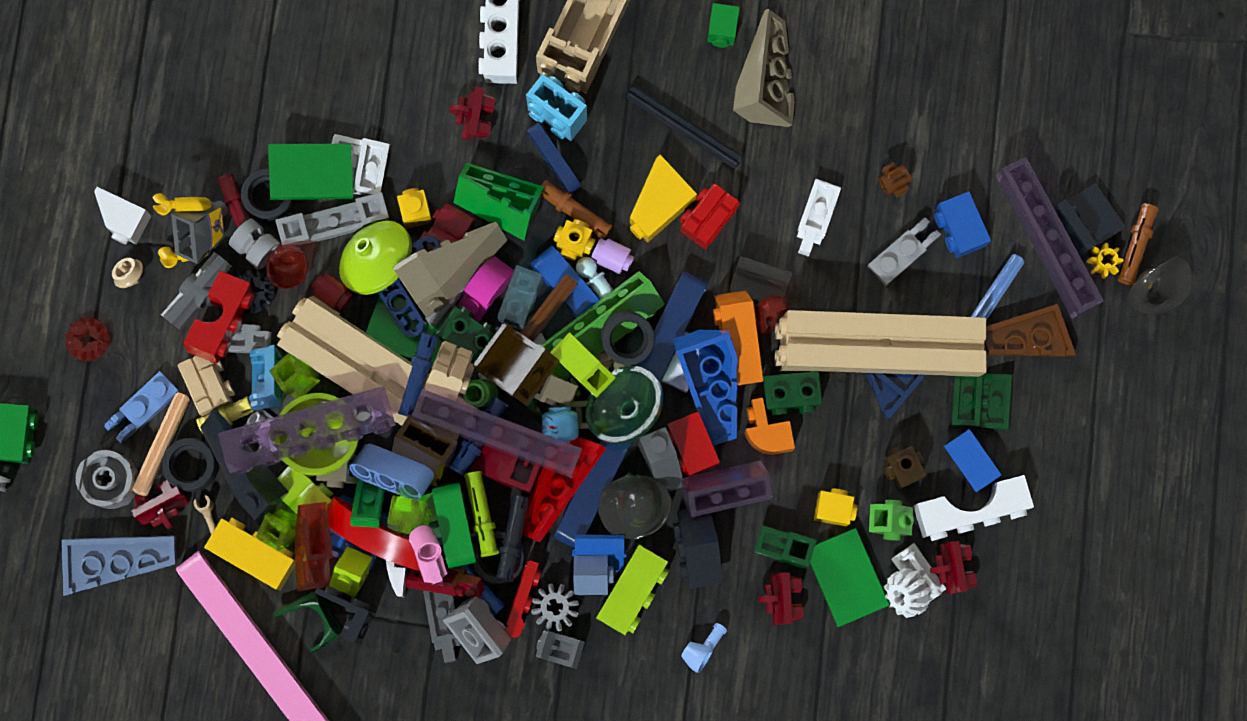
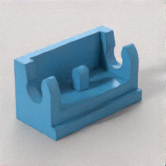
[249,345,283,410]

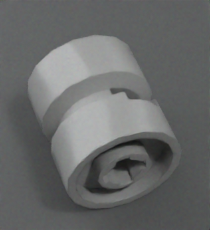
[229,219,282,270]

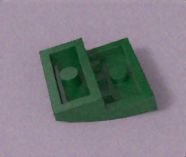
[952,374,1013,431]

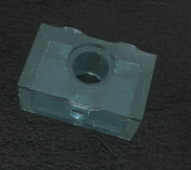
[498,265,543,330]

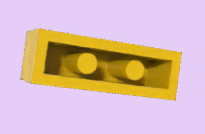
[204,517,297,591]

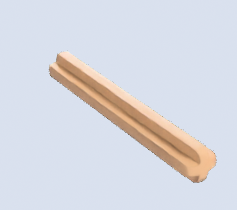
[133,392,190,496]

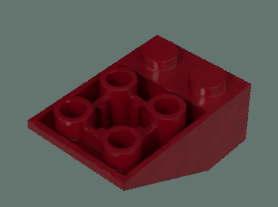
[458,414,551,495]

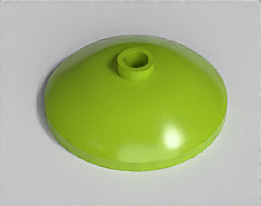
[339,221,412,295]
[274,393,359,476]

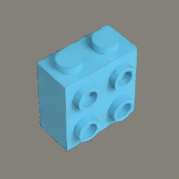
[526,74,587,141]

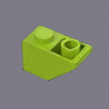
[550,332,616,398]

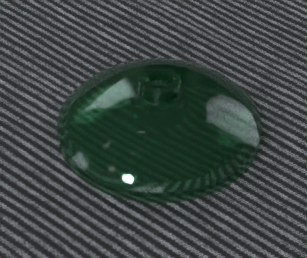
[585,366,663,445]

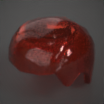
[266,245,308,289]
[754,295,790,336]

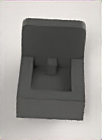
[536,630,585,669]

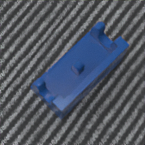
[944,429,1001,492]

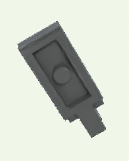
[423,591,461,663]

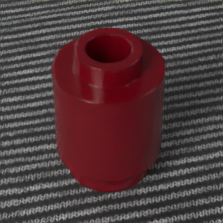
[311,273,354,312]

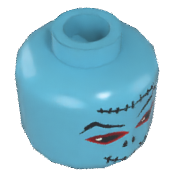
[542,406,579,447]

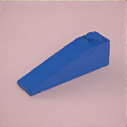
[673,330,737,446]

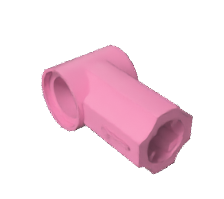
[409,526,447,584]

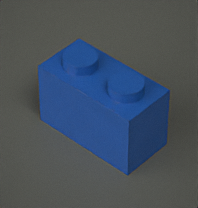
[934,192,991,258]

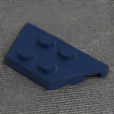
[865,373,926,420]

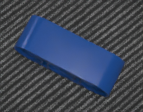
[530,245,600,318]

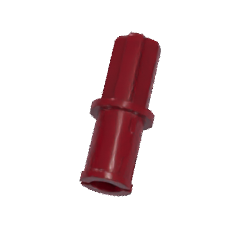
[217,174,250,228]

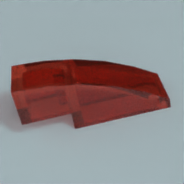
[295,502,333,591]

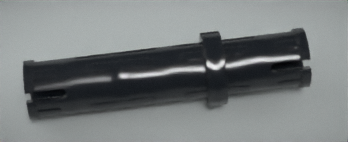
[496,496,530,582]

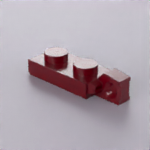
[405,565,485,597]

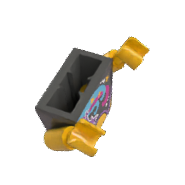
[153,193,229,268]

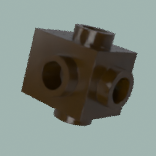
[882,445,927,490]

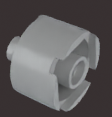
[76,450,139,509]

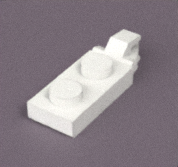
[797,179,841,256]

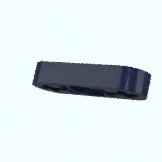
[526,123,581,193]

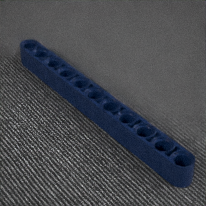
[554,271,709,549]

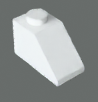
[94,187,151,245]

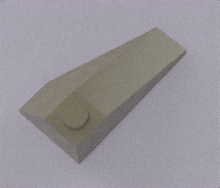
[733,9,795,127]
[393,222,507,317]

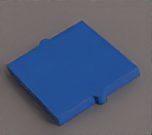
[572,534,627,572]

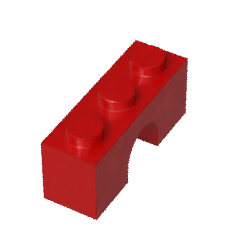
[183,271,254,364]

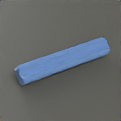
[971,254,1024,320]

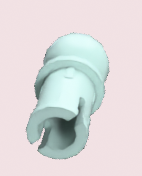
[576,257,613,300]

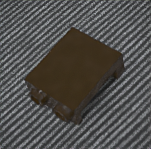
[473,323,560,406]

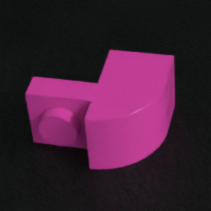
[457,256,516,323]

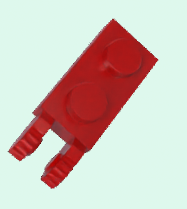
[505,560,542,638]

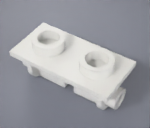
[892,543,946,599]

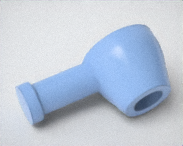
[681,623,727,673]

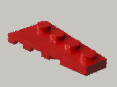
[522,437,606,542]

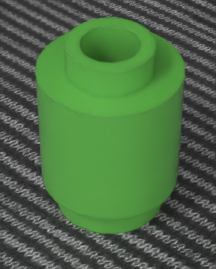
[463,379,498,407]

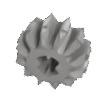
[531,584,579,631]

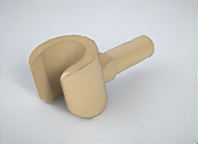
[194,495,216,535]

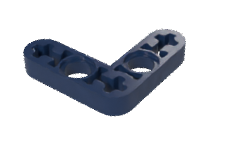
[378,236,441,337]

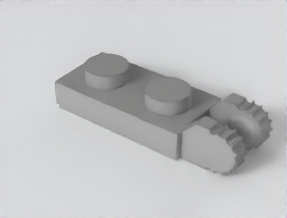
[867,218,941,286]

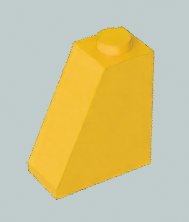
[630,155,697,242]

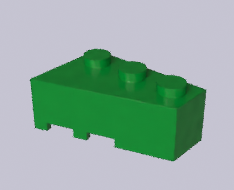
[453,163,544,241]

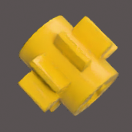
[1087,243,1123,279]

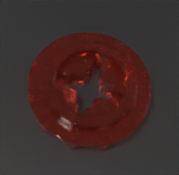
[65,317,110,361]

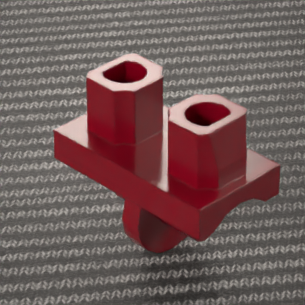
[449,87,496,141]
[131,480,189,529]
[930,541,977,595]
[757,573,804,625]

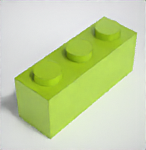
[596,545,670,635]

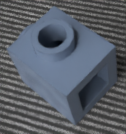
[573,555,614,595]

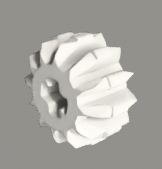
[884,568,933,618]

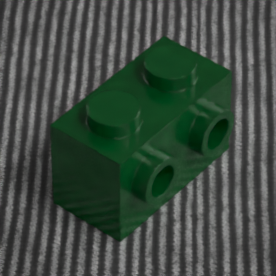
[432,305,496,363]
[762,371,822,416]

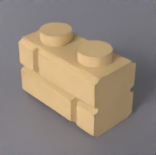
[424,341,474,402]
[178,356,235,417]

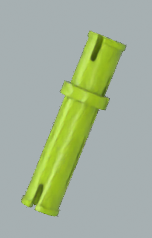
[464,471,499,557]

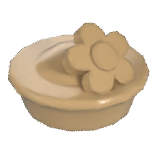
[112,258,143,288]

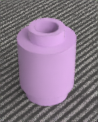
[592,238,634,274]

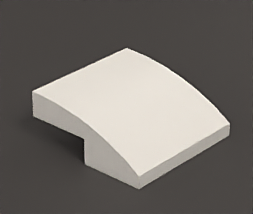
[332,134,389,196]

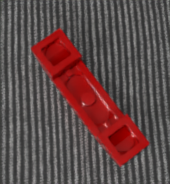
[324,496,420,571]

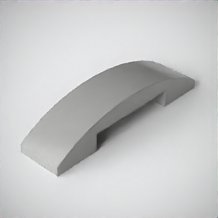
[276,192,389,247]

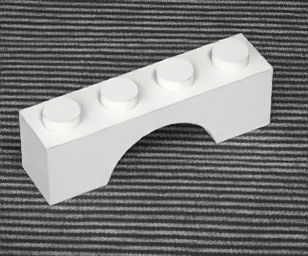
[913,475,1034,541]

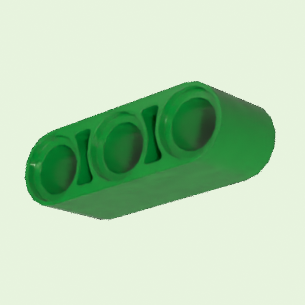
[432,482,476,568]

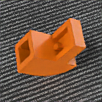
[744,398,795,455]

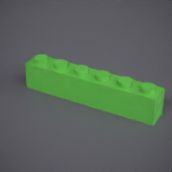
[532,271,665,404]

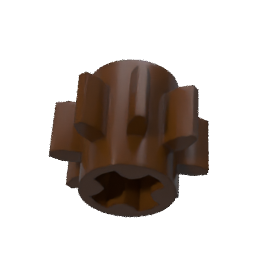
[878,162,912,198]

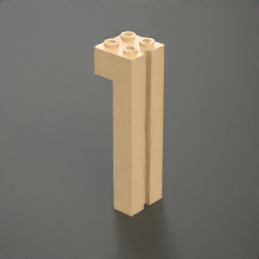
[536,0,630,94]
[277,296,478,440]
[774,310,986,377]

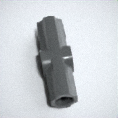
[161,252,233,331]

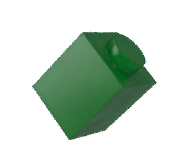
[707,3,739,48]

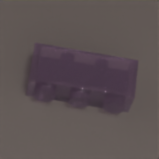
[681,461,773,517]

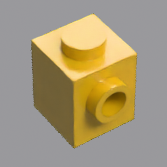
[397,188,433,229]
[814,488,857,526]

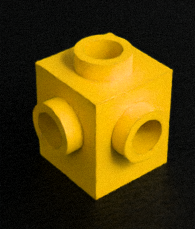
[554,219,595,261]

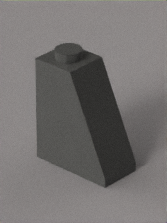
[638,427,685,496]

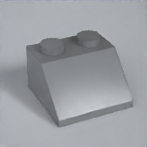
[443,596,511,664]

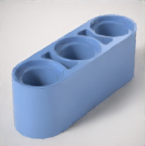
[350,444,434,501]

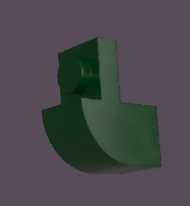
[754,525,817,569]

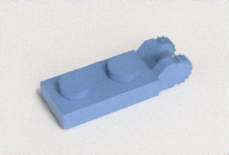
[104,371,180,443]

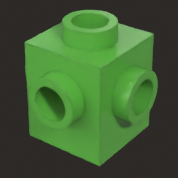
[869,500,914,540]

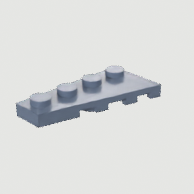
[62,535,177,596]

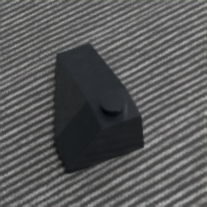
[200,409,289,526]

